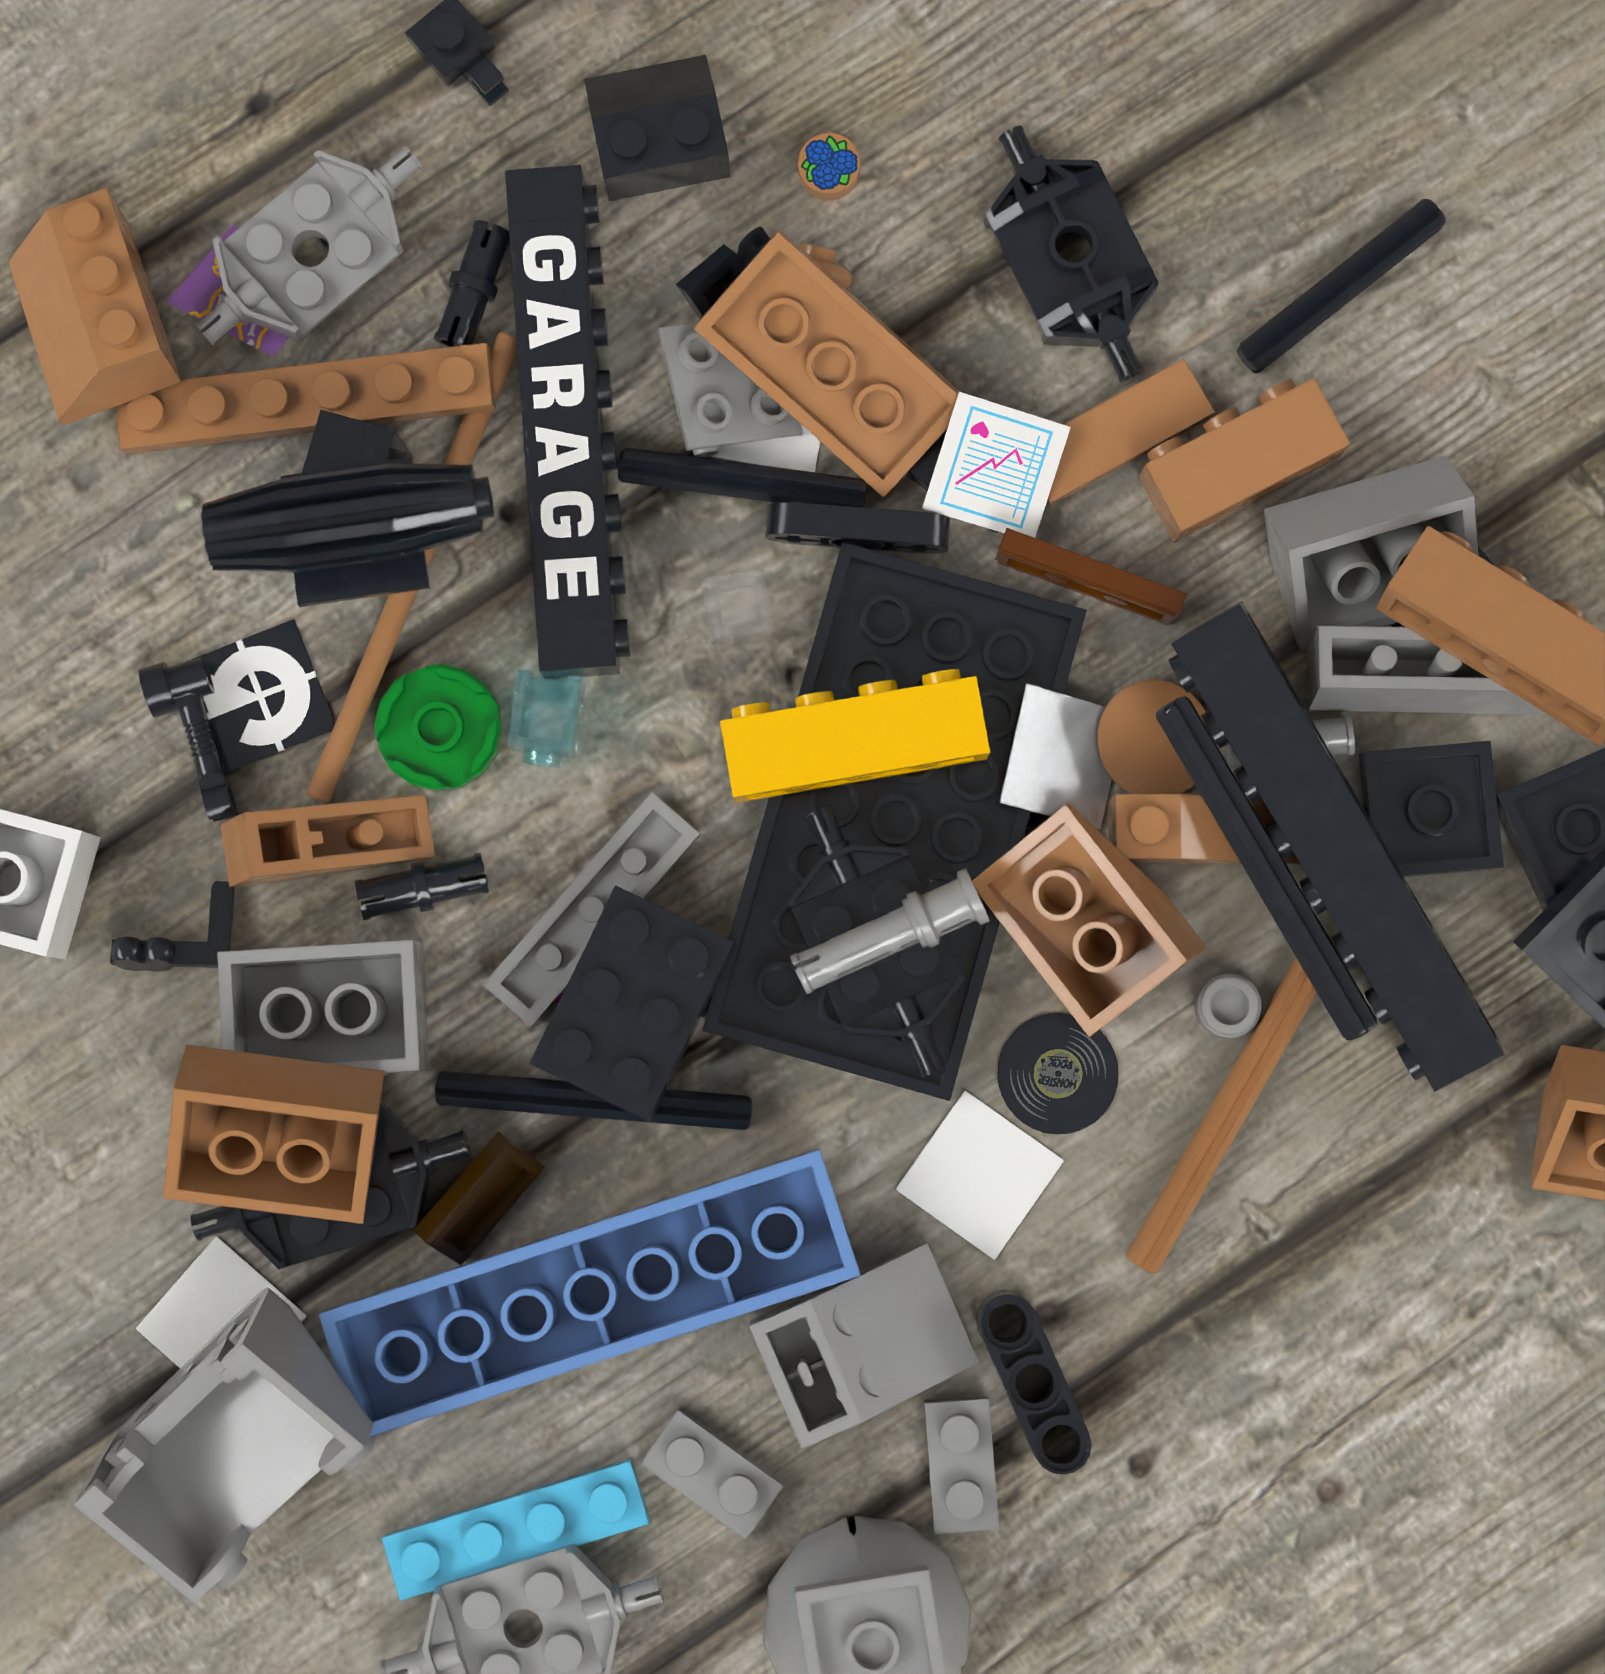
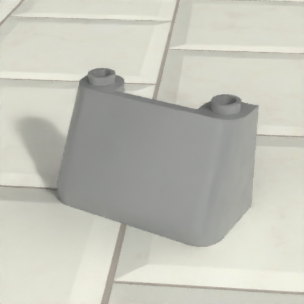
[73,1287,374,1604]

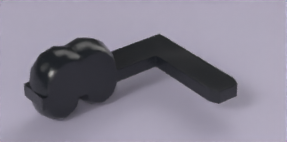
[110,881,235,972]

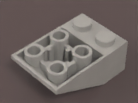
[749,1243,980,1449]

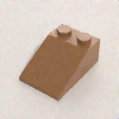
[972,803,1207,1037]

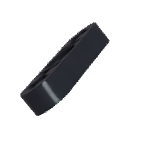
[765,502,950,554]

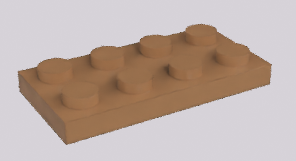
[693,229,960,497]

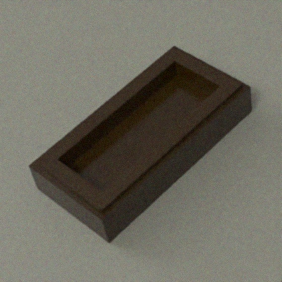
[414,1131,545,1265]

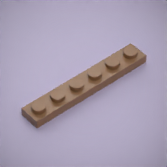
[116,343,496,454]

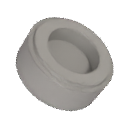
[1195,974,1262,1038]

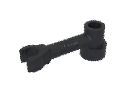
[138,657,239,822]

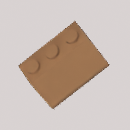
[8,188,182,426]
[1531,1045,1605,1200]

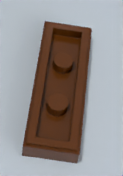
[995,528,1187,625]

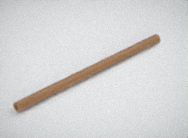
[305,332,518,804]

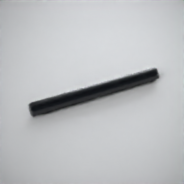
[1156,696,1377,1041]

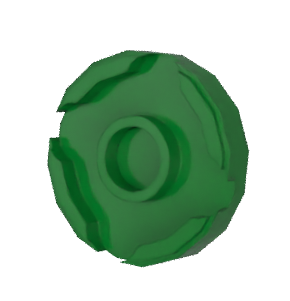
[374,664,503,792]

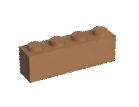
[1376,526,1605,746]

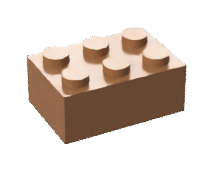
[163,1044,385,1224]

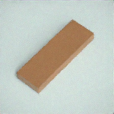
[1046,358,1215,507]

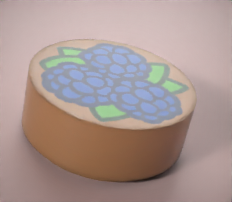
[798,133,860,200]

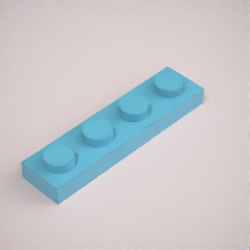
[382,1458,650,1601]

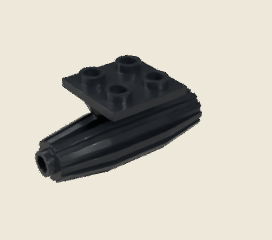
[201,457,494,607]

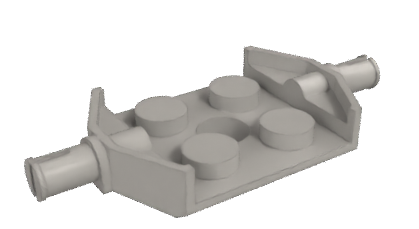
[194,146,422,346]
[380,1544,664,1674]

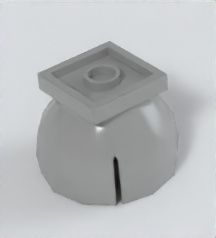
[762,1516,972,1674]

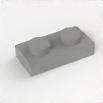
[924,1396,999,1535]
[640,1408,784,1540]

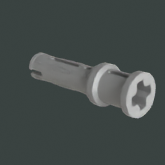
[790,868,990,994]

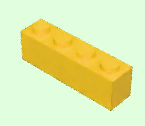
[720,669,990,803]

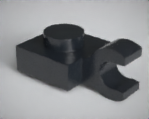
[405,0,509,106]
[676,226,770,319]

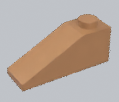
[1108,794,1300,864]
[220,795,435,887]

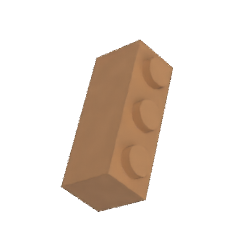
[1138,378,1350,543]

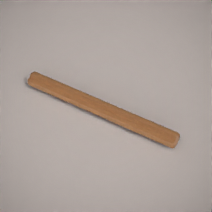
[1127,937,1340,1274]

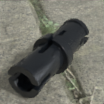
[433,220,510,347]
[355,853,489,921]

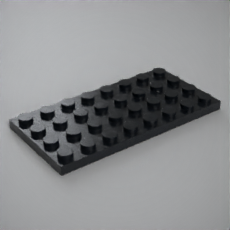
[702,542,1087,1101]

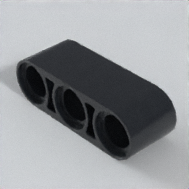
[976,1289,1092,1475]

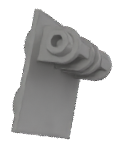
[658,323,803,457]

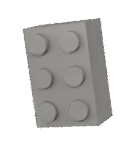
[217,940,430,1073]

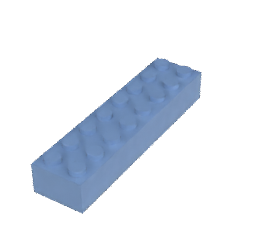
[319,1148,861,1437]

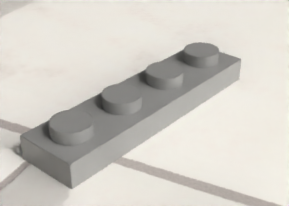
[483,792,701,1027]

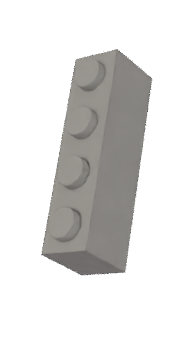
[1307,626,1548,715]

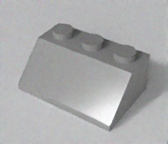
[1264,455,1478,651]

